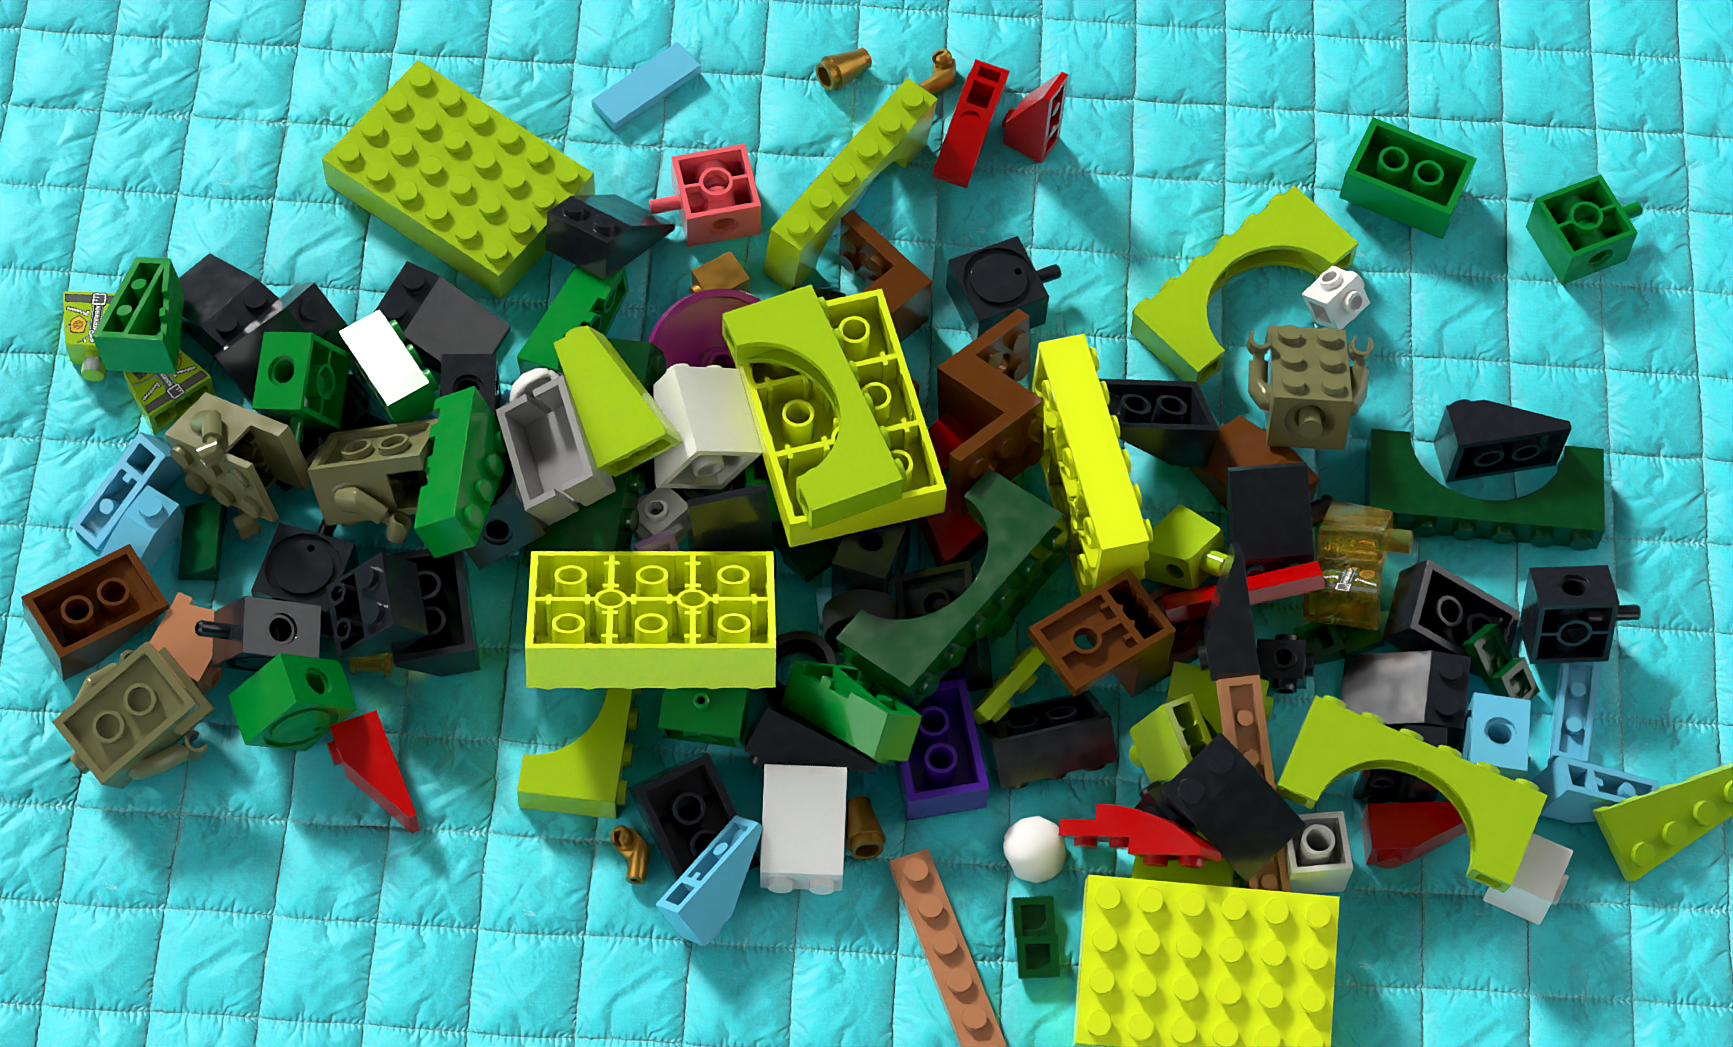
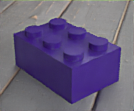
[891,678,989,821]

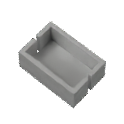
[496,375,616,525]

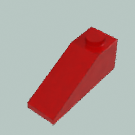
[1002,71,1068,163]
[326,710,420,833]
[1361,802,1467,869]

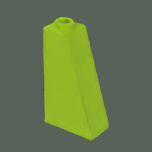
[554,326,683,477]

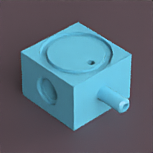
[1458,692,1531,781]

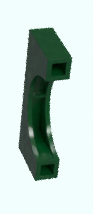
[522,334,666,568]
[1364,429,1605,551]
[836,468,1068,707]

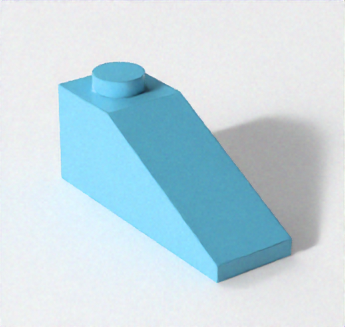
[71,432,183,550]
[97,485,185,571]
[1531,756,1659,823]
[655,815,763,946]

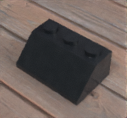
[391,548,481,677]
[975,690,1118,790]

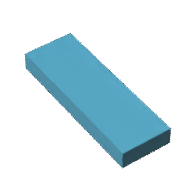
[592,42,701,131]
[1547,662,1602,764]

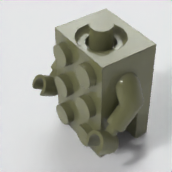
[1247,325,1374,450]
[164,392,312,540]
[307,418,438,544]
[52,641,215,789]

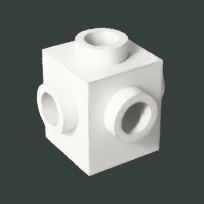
[1302,266,1370,330]
[632,488,688,544]

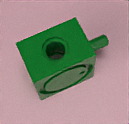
[1526,174,1643,285]
[252,332,351,448]
[229,653,357,751]
[658,688,751,749]

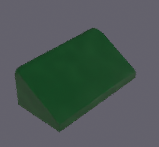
[178,499,225,581]

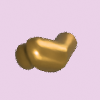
[918,49,956,96]
[610,825,650,885]

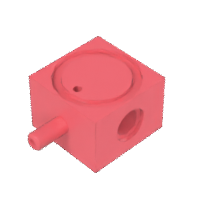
[649,144,761,247]

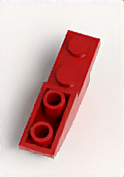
[932,59,1010,189]
[1058,803,1221,868]

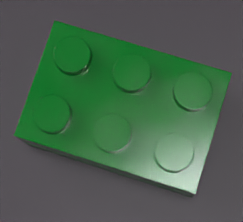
[1339,117,1477,239]

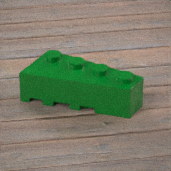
[517,266,629,376]
[414,386,510,558]

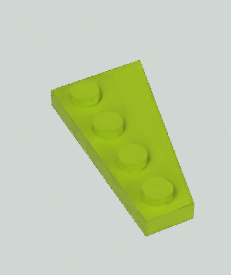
[972,595,1083,725]
[1592,762,1733,882]

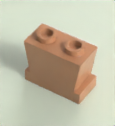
[150,592,223,696]

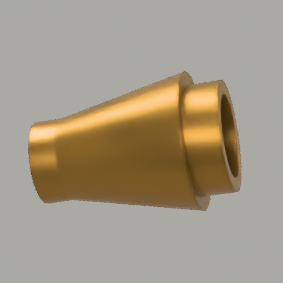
[816,48,872,91]
[846,796,886,860]

